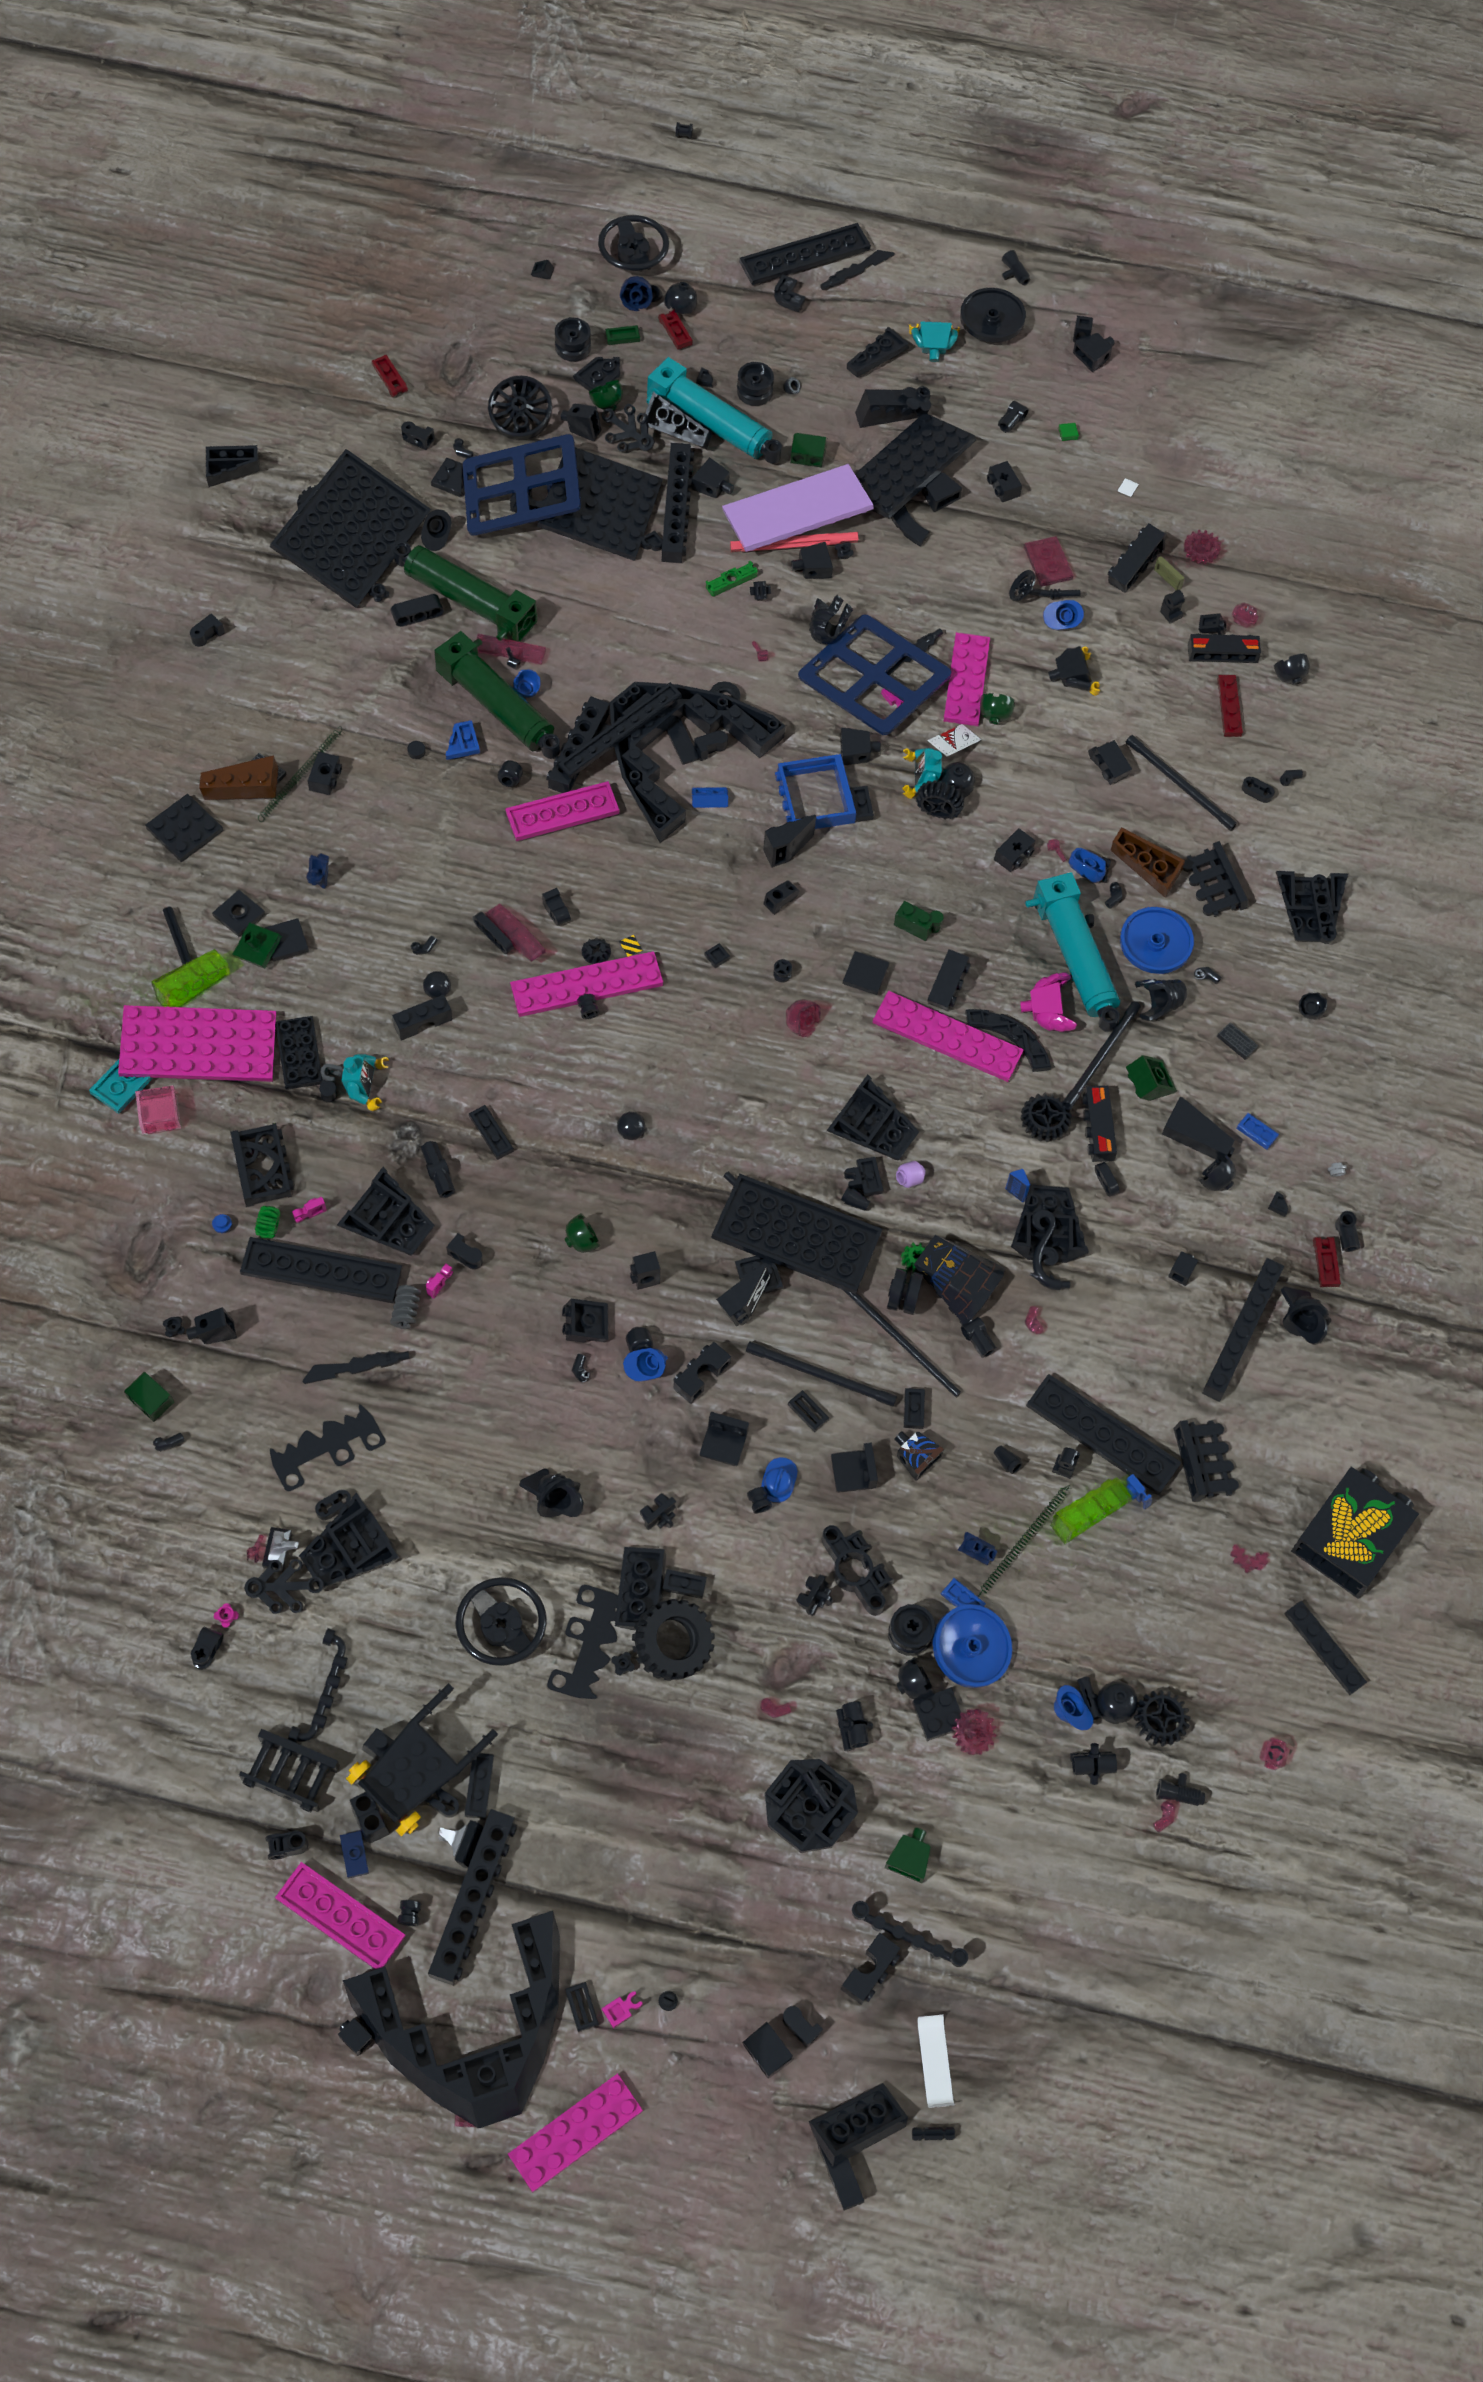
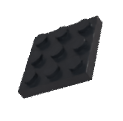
[145,793,223,862]

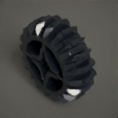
[916,780,965,820]
[1020,1092,1072,1142]
[1134,1690,1190,1747]

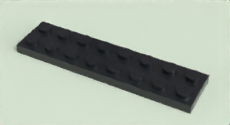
[739,223,871,285]
[240,1237,403,1303]
[1026,1374,1182,1495]

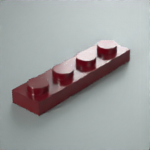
[1217,675,1243,737]

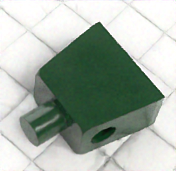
[885,1828,931,1884]

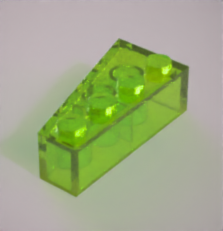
[151,949,230,1007]
[1050,1477,1132,1545]

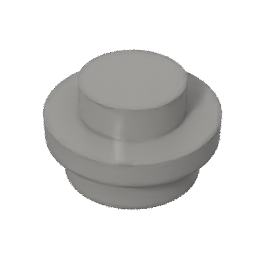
[1328,1163,1347,1177]

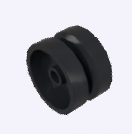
[555,317,591,361]
[737,362,774,406]
[887,1268,923,1315]
[888,1604,935,1656]

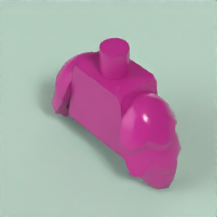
[1020,972,1077,1032]

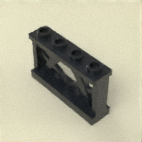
[230,1123,294,1207]

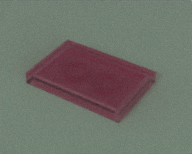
[1024,536,1074,587]

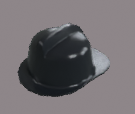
[421,509,452,551]

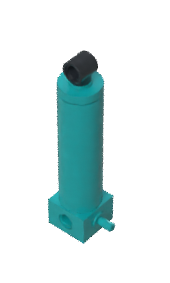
[646,357,782,464]
[1025,872,1120,1032]

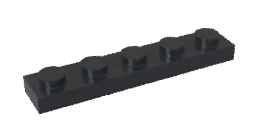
[1284,1601,1367,1696]

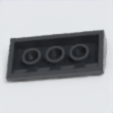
[615,1547,667,1632]
[810,2083,908,2166]

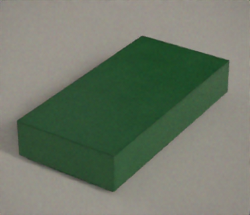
[605,325,640,345]

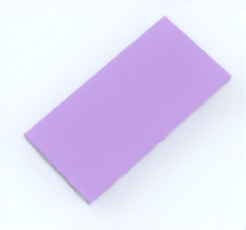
[722,464,874,552]

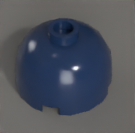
[620,276,653,311]

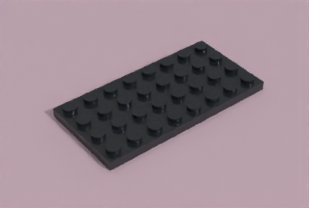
[855,414,976,519]
[711,1173,882,1295]

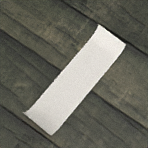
[918,2015,955,2108]

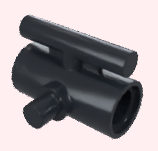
[836,1701,873,1751]
[1070,1743,1117,1785]

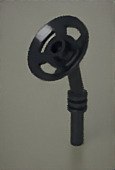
[1009,570,1081,602]

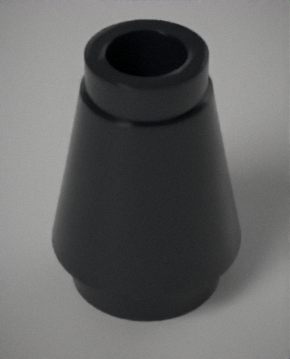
[841,1187,870,1211]
[994,1445,1023,1474]

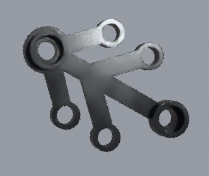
[602,404,654,453]
[244,1559,325,1614]

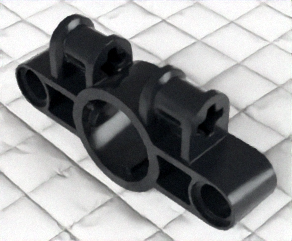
[822,1525,895,1616]

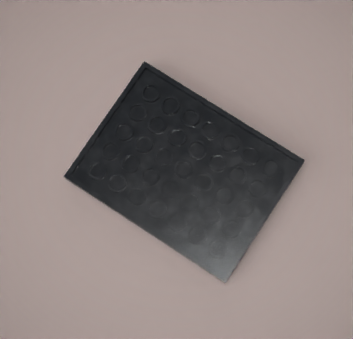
[270,449,431,608]

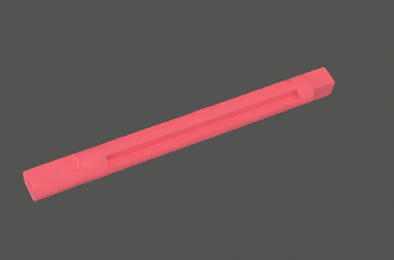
[730,532,858,552]

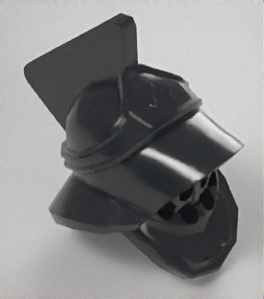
[1281,1286,1331,1345]
[519,1468,584,1517]

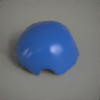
[513,669,541,698]

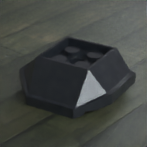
[764,1759,858,1853]

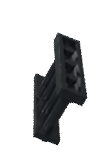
[239,1729,340,1813]

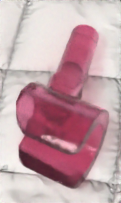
[752,641,768,661]
[1047,839,1067,862]
[247,1535,264,1563]

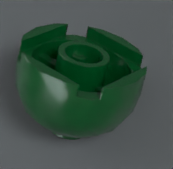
[589,380,623,410]
[980,693,1015,725]
[564,1213,600,1253]

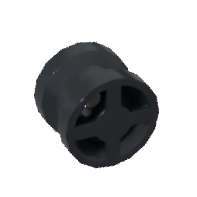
[773,959,792,983]

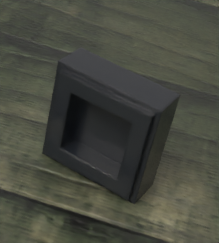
[704,943,730,968]

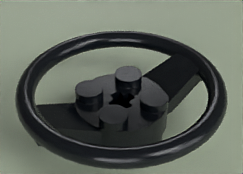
[598,215,669,272]
[455,1577,547,1666]

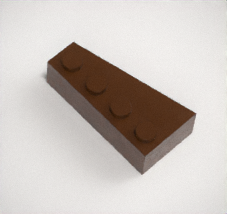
[199,755,278,800]
[1111,827,1185,898]

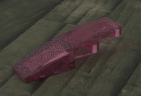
[485,904,546,962]

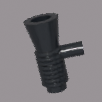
[1002,250,1030,285]
[1156,1773,1205,1806]

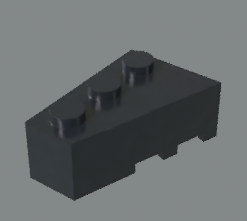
[206,445,260,487]
[927,949,971,1011]

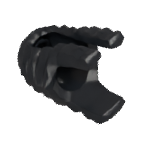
[809,595,853,645]
[1135,979,1187,1021]

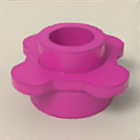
[214,1603,239,1628]

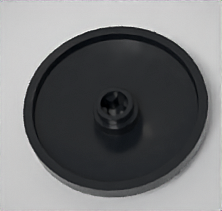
[960,288,1026,343]

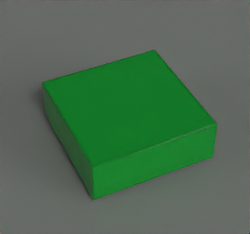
[1058,423,1079,441]

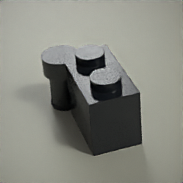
[1088,740,1132,785]

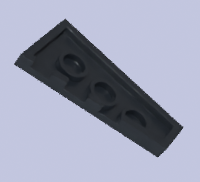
[847,327,909,377]

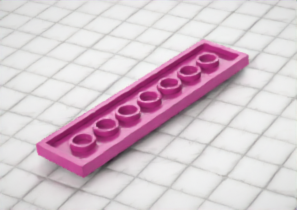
[510,951,663,1017]
[873,991,1024,1082]

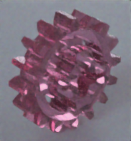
[1183,530,1221,564]
[952,1709,997,1755]

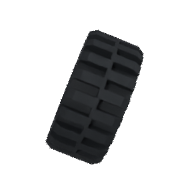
[632,1599,715,1681]

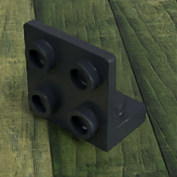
[700,1412,749,1467]
[831,1442,878,1493]

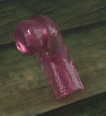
[1025,1306,1043,1334]
[760,1698,791,1718]
[1153,1801,1176,1832]

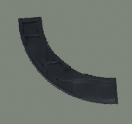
[891,505,929,547]
[965,1009,1051,1072]

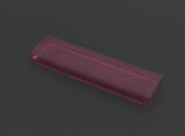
[476,634,546,665]

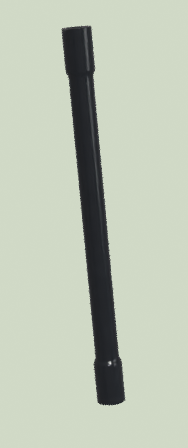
[1126,735,1237,831]
[1062,1001,1141,1109]
[746,1341,897,1407]

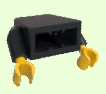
[1048,646,1100,696]

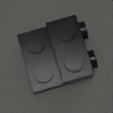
[562,1298,608,1343]

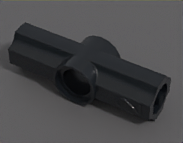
[421,1141,455,1198]

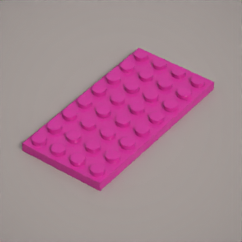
[118,1005,276,1082]

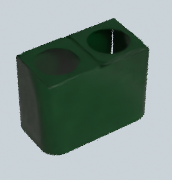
[790,433,828,468]
[124,1372,174,1422]

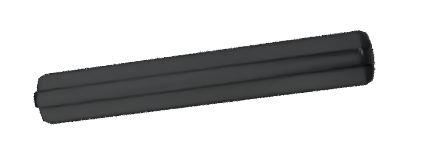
[163,906,194,970]

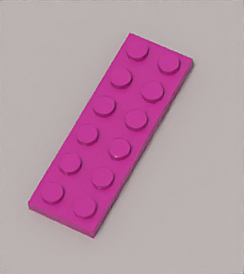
[943,632,990,726]
[505,781,619,841]
[275,1862,406,1970]
[508,2073,643,2193]

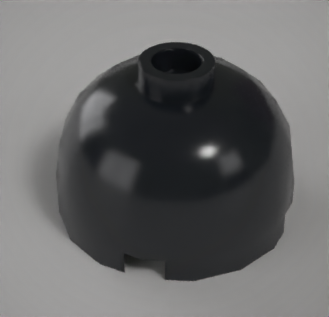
[664,282,697,314]
[1274,653,1310,685]
[939,762,975,798]
[1198,1154,1236,1191]
[896,1657,935,1700]
[1096,1681,1138,1724]

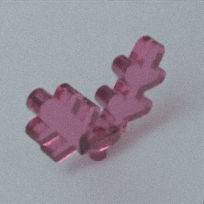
[1230,1545,1268,1573]

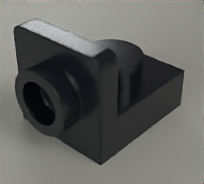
[1198,613,1227,635]

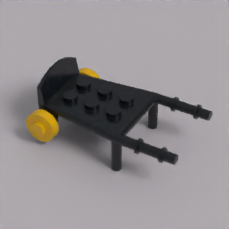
[346,1683,498,1837]

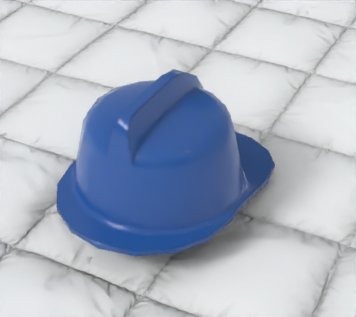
[1043,600,1084,630]
[623,1348,668,1381]
[761,1457,797,1503]
[1054,1685,1093,1730]

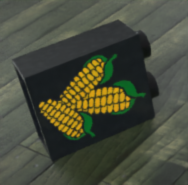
[1291,1466,1419,1599]

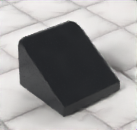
[531,260,554,279]

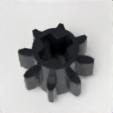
[750,581,771,600]

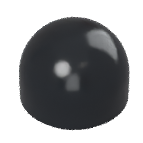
[651,285,662,302]
[783,377,800,394]

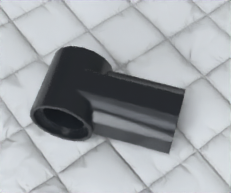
[998,400,1029,433]
[1335,1211,1360,1252]
[961,1317,997,1358]

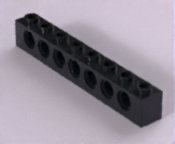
[661,443,694,563]
[428,1809,518,1986]

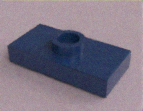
[340,1831,369,1879]

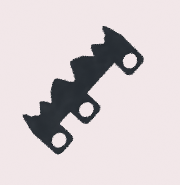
[270,1404,385,1491]
[547,1585,618,1699]

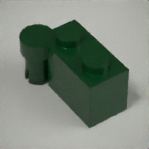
[894,901,944,941]

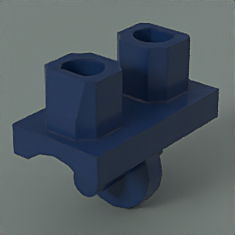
[306,853,329,889]
[958,1532,997,1565]

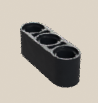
[390,594,444,627]

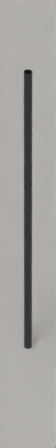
[723,1171,961,1398]

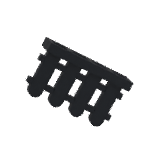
[1183,841,1248,917]
[1173,1420,1239,1502]

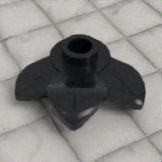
[901,386,931,412]

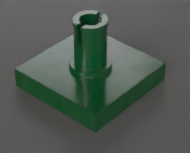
[232,922,282,969]

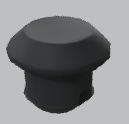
[658,1991,678,2011]

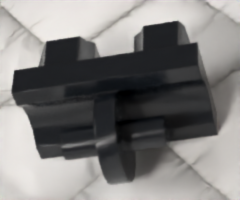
[640,1493,676,1530]
[796,1574,833,1616]

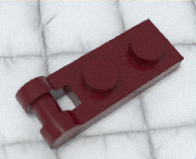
[658,310,693,350]
[372,355,408,397]
[1313,1237,1341,1287]

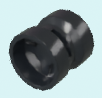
[577,994,599,1019]
[747,1487,772,1514]
[397,1900,422,1927]

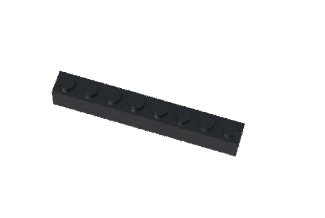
[1202,1258,1284,1402]

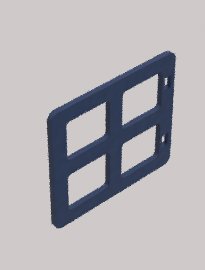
[463,434,581,536]
[798,614,951,735]

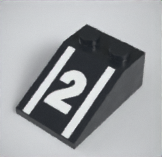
[716,1264,771,1327]

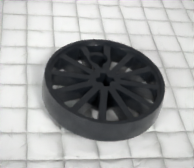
[488,375,552,440]

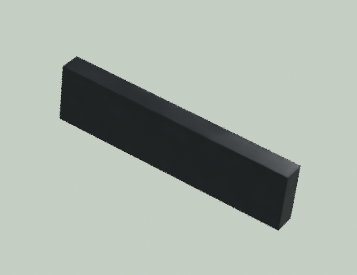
[666,718,699,765]

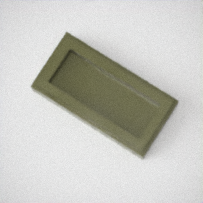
[1154,556,1185,590]

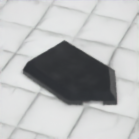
[573,357,620,391]

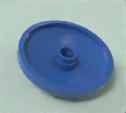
[1120,907,1194,974]
[933,1604,1012,1688]

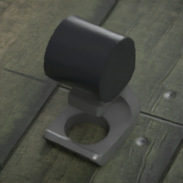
[319,1064,343,1102]

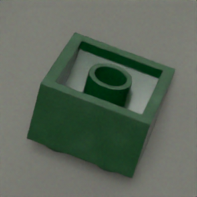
[1126,1055,1177,1101]

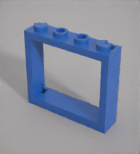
[775,754,856,829]

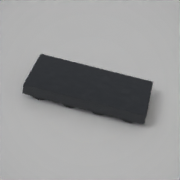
[276,1016,323,1090]

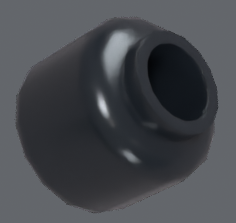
[497,760,523,787]
[626,1327,654,1353]

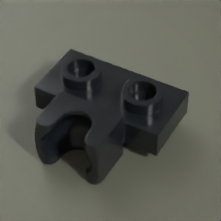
[844,1157,883,1197]

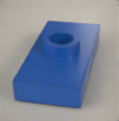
[1236,1113,1279,1150]
[941,1578,986,1607]

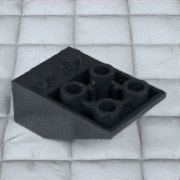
[763,814,816,868]

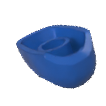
[1068,848,1106,883]

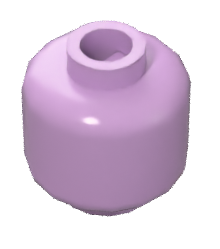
[896,1161,925,1188]

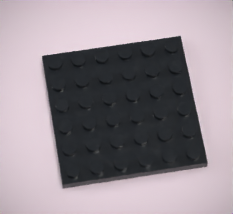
[537,447,663,561]

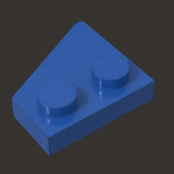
[446,720,480,760]

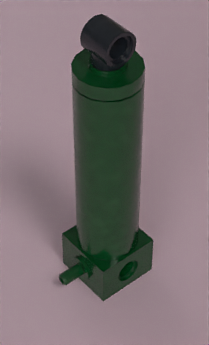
[394,542,537,645]
[434,631,560,759]

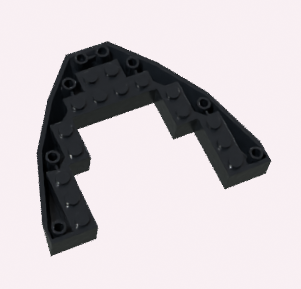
[610,682,786,843]
[343,1911,560,2129]

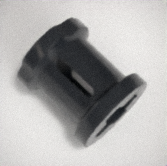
[675,122,693,139]

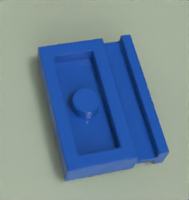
[1126,1474,1152,1509]

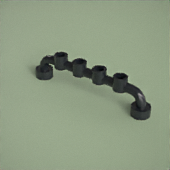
[288,1628,348,1743]
[852,1901,968,1967]

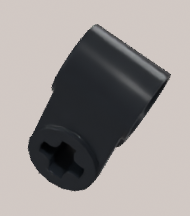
[191,1626,224,1670]
[265,1831,309,1860]

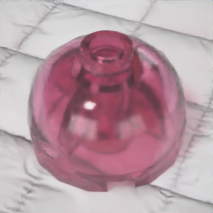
[786,999,821,1038]

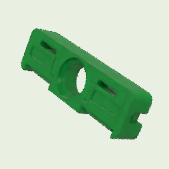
[706,561,758,597]

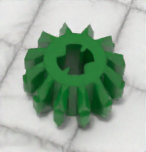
[255,1206,280,1239]
[901,1242,925,1273]

